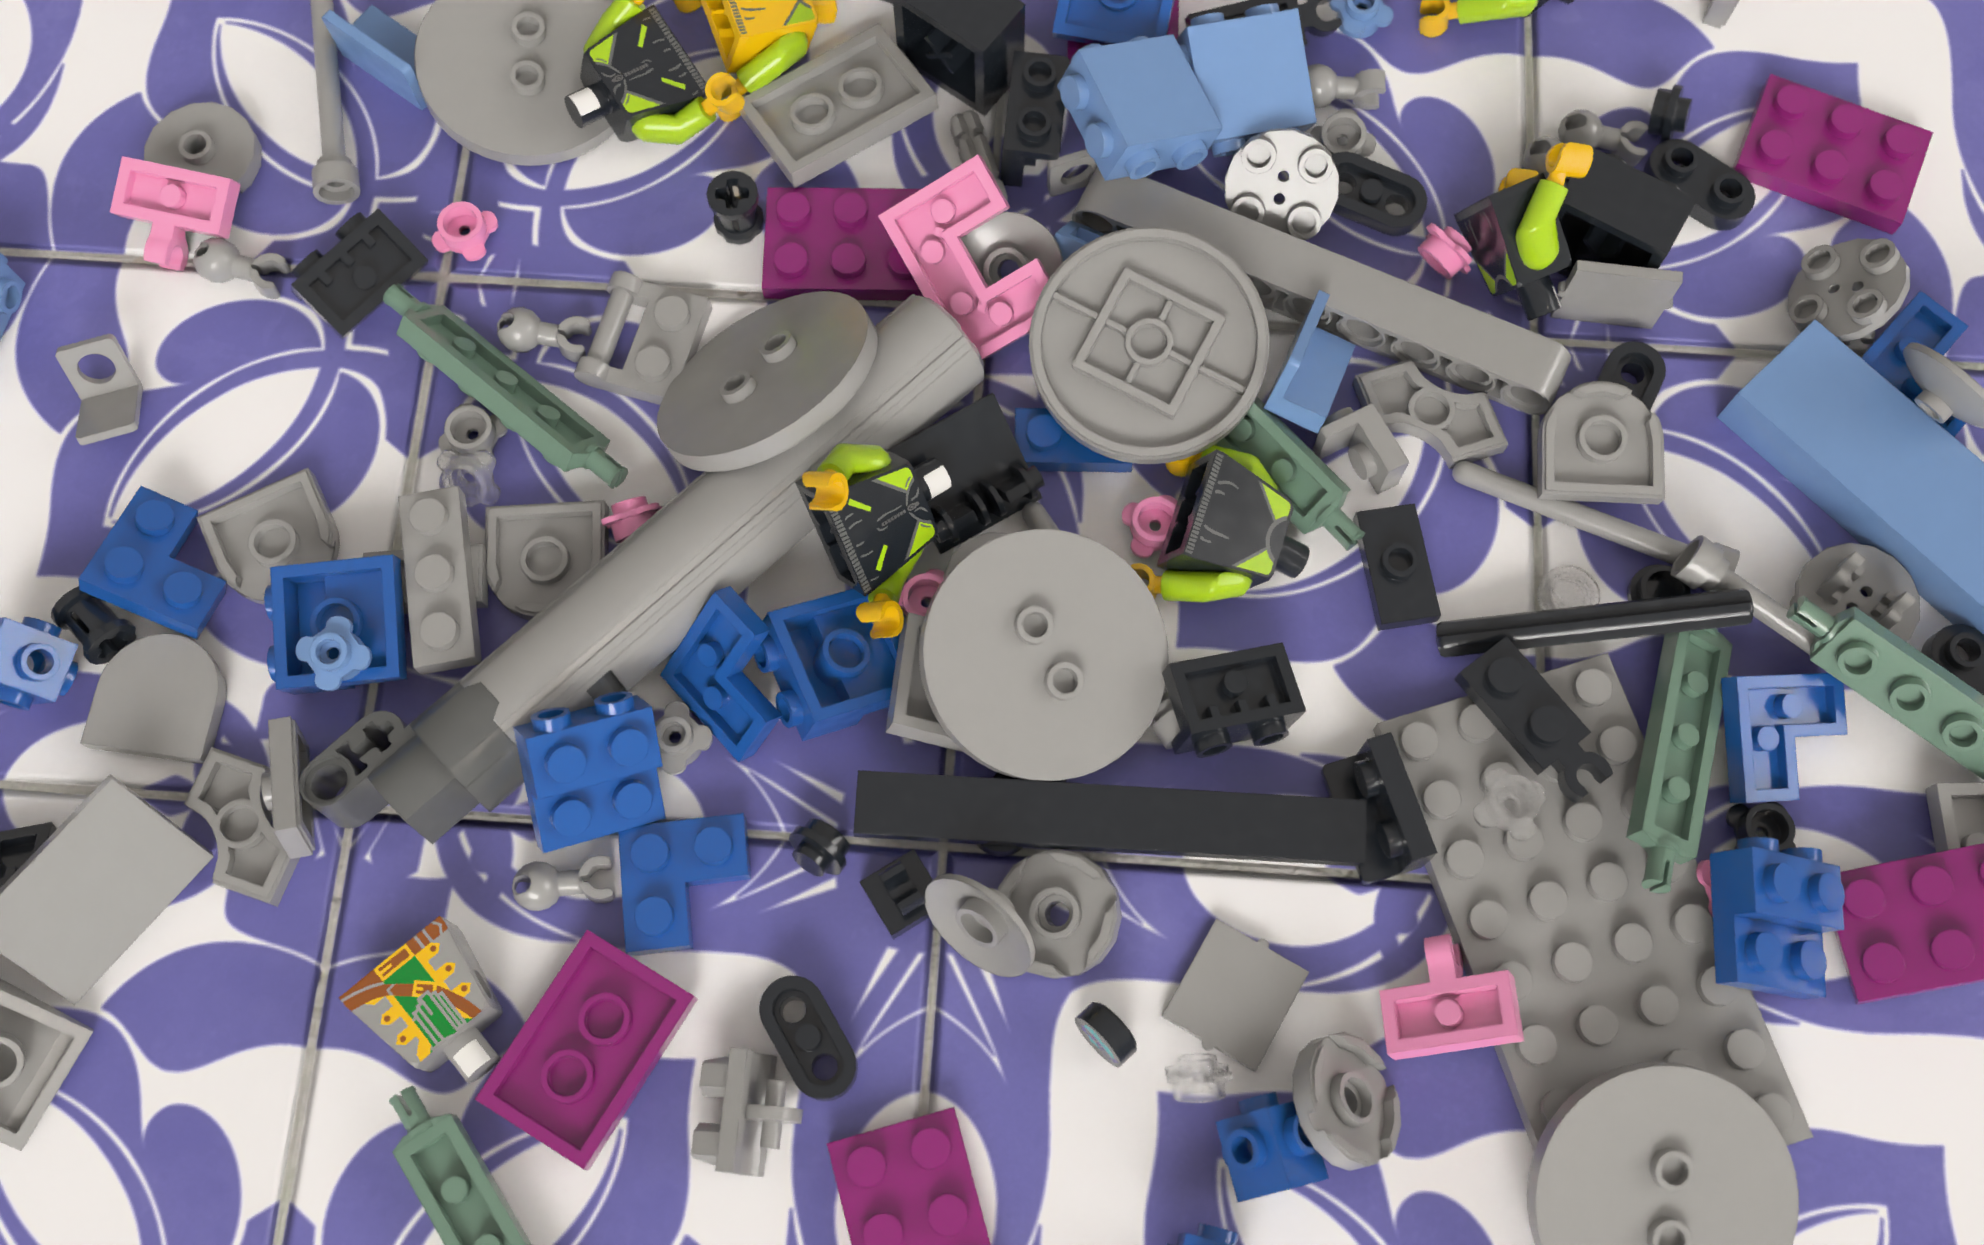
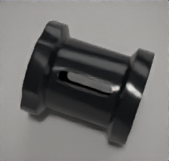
[706,171,765,245]
[51,586,136,665]

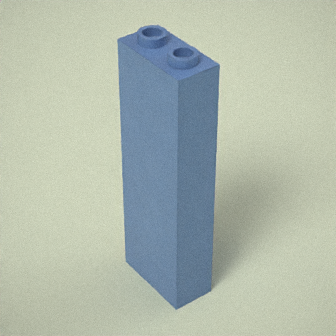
[1717,319,1984,635]

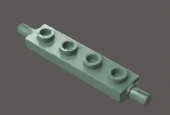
[383,284,628,489]
[1215,397,1365,551]
[1786,596,1984,780]
[1626,628,1733,894]
[389,1086,532,1245]

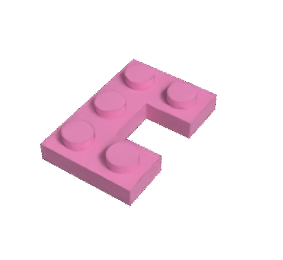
[878,154,1050,360]

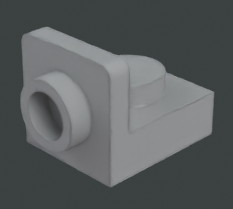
[1313,403,1409,495]

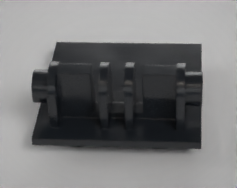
[888,393,1045,554]

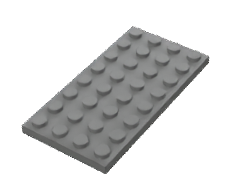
[1373,653,1813,1152]

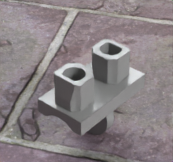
[691,1048,803,1177]

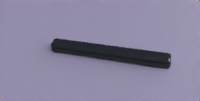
[1436,588,1754,657]

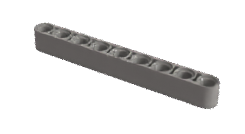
[1072,166,1571,415]

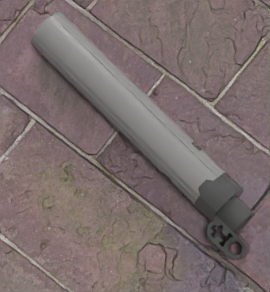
[299,294,984,844]

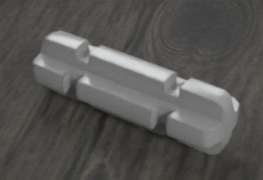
[950,110,1008,200]

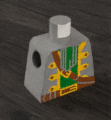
[339,915,503,1083]

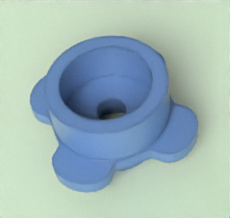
[1329,0,1394,39]
[296,616,372,691]

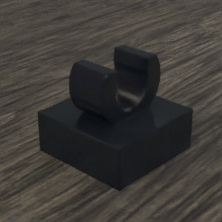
[860,849,933,939]

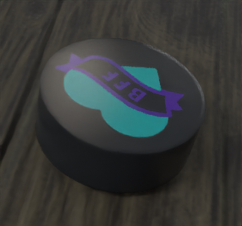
[1075,1002,1137,1067]

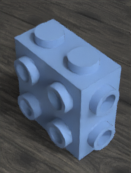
[1176,3,1317,158]
[1057,34,1223,181]

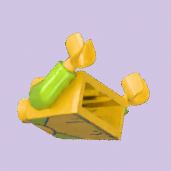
[673,0,837,122]

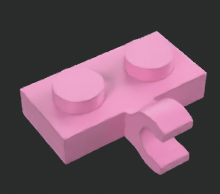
[110,156,241,272]
[1379,934,1524,1060]

